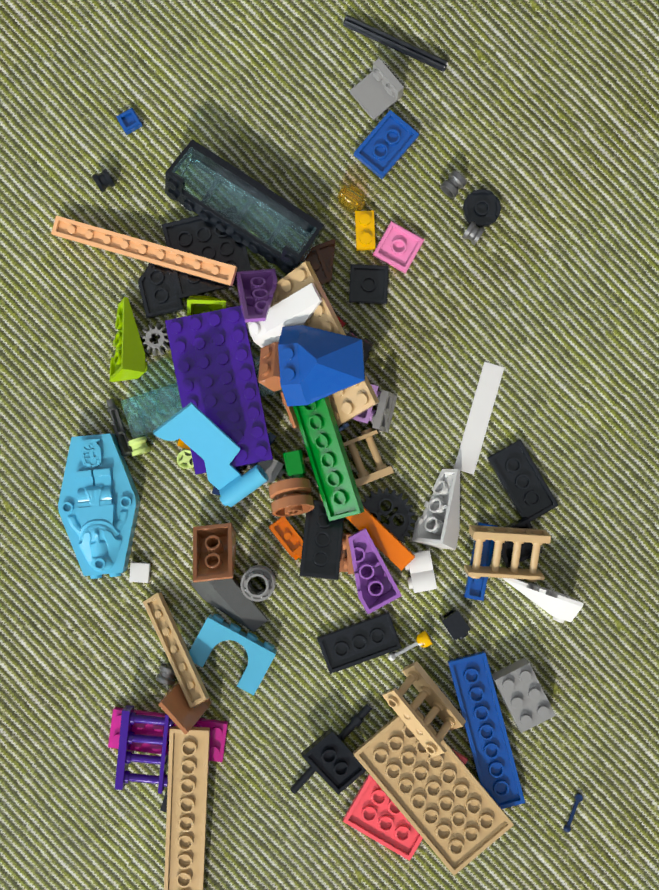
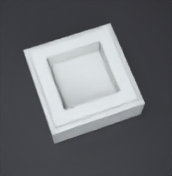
[129,562,151,583]

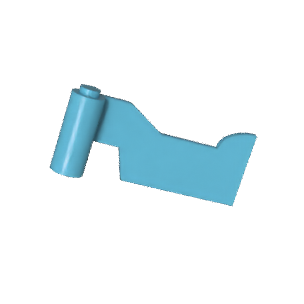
[153,402,269,507]

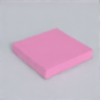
[373,221,425,274]

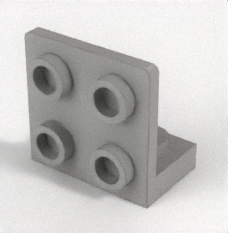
[350,58,404,120]

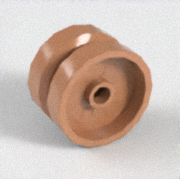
[268,478,315,517]

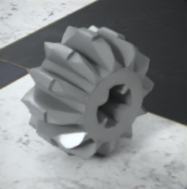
[140,323,170,356]

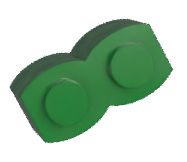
[283,450,307,478]

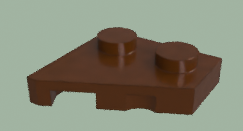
[300,239,335,286]

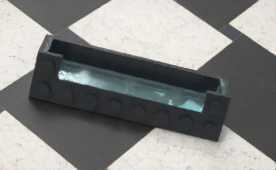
[165,139,324,274]

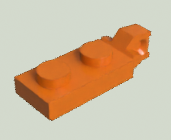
[269,517,303,560]

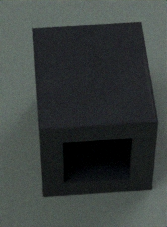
[439,607,471,640]

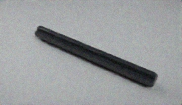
[343,15,448,72]

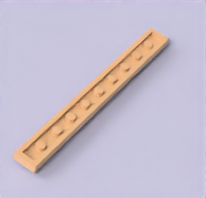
[51,216,237,286]

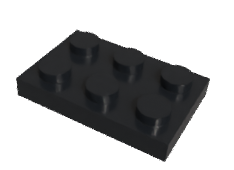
[301,728,367,795]

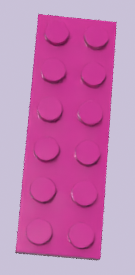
[108,707,228,762]

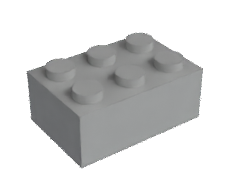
[491,658,556,733]

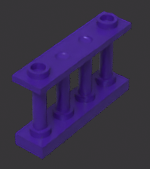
[115,705,175,794]

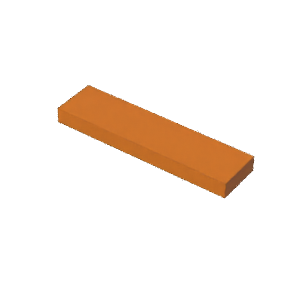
[346,506,415,571]

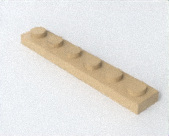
[143,593,210,708]

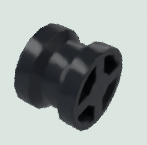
[92,168,116,193]

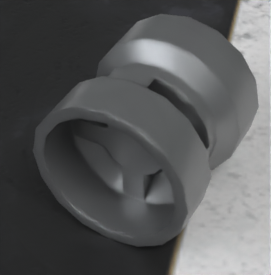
[440,171,467,199]

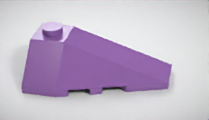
[236,269,277,323]
[348,528,402,614]

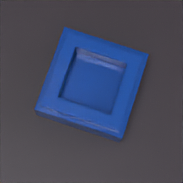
[116,107,143,135]

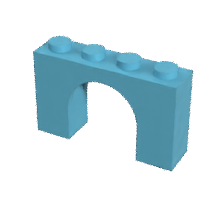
[189,614,277,696]

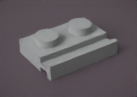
[372,390,397,433]

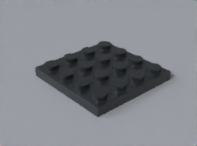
[161,206,252,299]

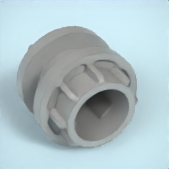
[240,565,276,602]

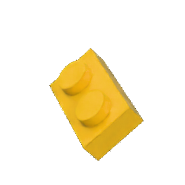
[355,210,376,251]

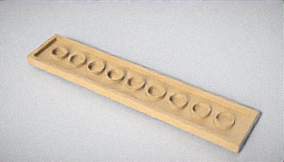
[164,726,210,890]

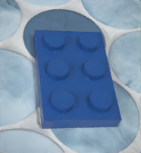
[353,110,419,180]

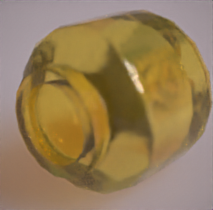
[337,184,366,213]

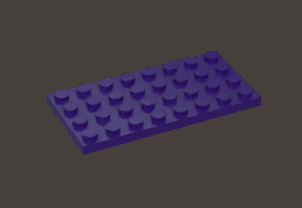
[165,305,273,475]

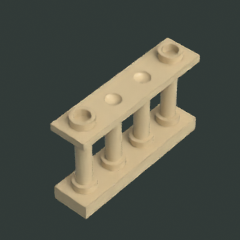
[305,428,394,501]
[464,525,551,582]
[382,661,466,757]

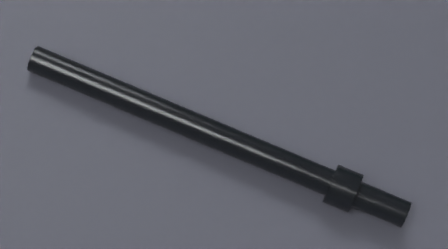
[290,703,373,794]

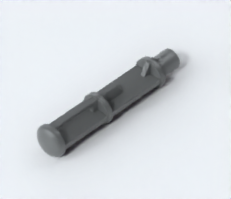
[106,399,132,456]

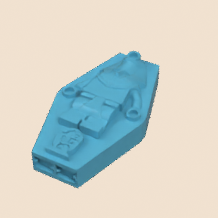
[58,433,140,579]

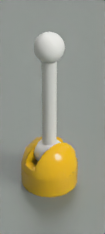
[388,630,433,661]

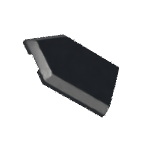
[138,263,184,319]

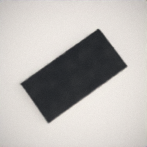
[487,439,559,522]
[299,500,344,580]
[317,611,402,674]

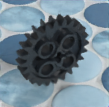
[356,488,416,548]

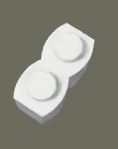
[405,550,437,593]

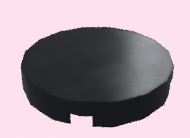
[462,189,501,228]

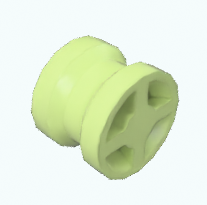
[128,436,151,457]
[177,450,194,469]

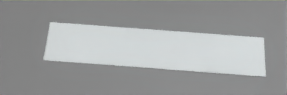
[454,362,504,475]

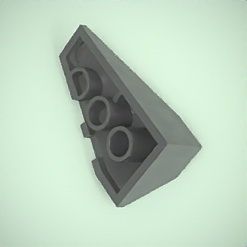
[191,576,268,632]

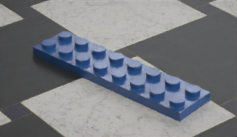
[447,651,525,809]

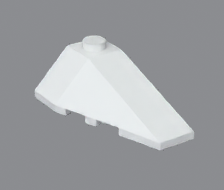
[246,283,322,348]
[412,469,460,550]
[502,578,584,623]

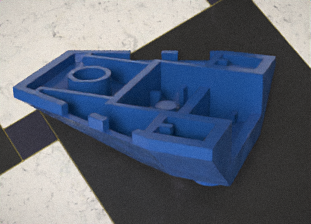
[278,325,365,407]

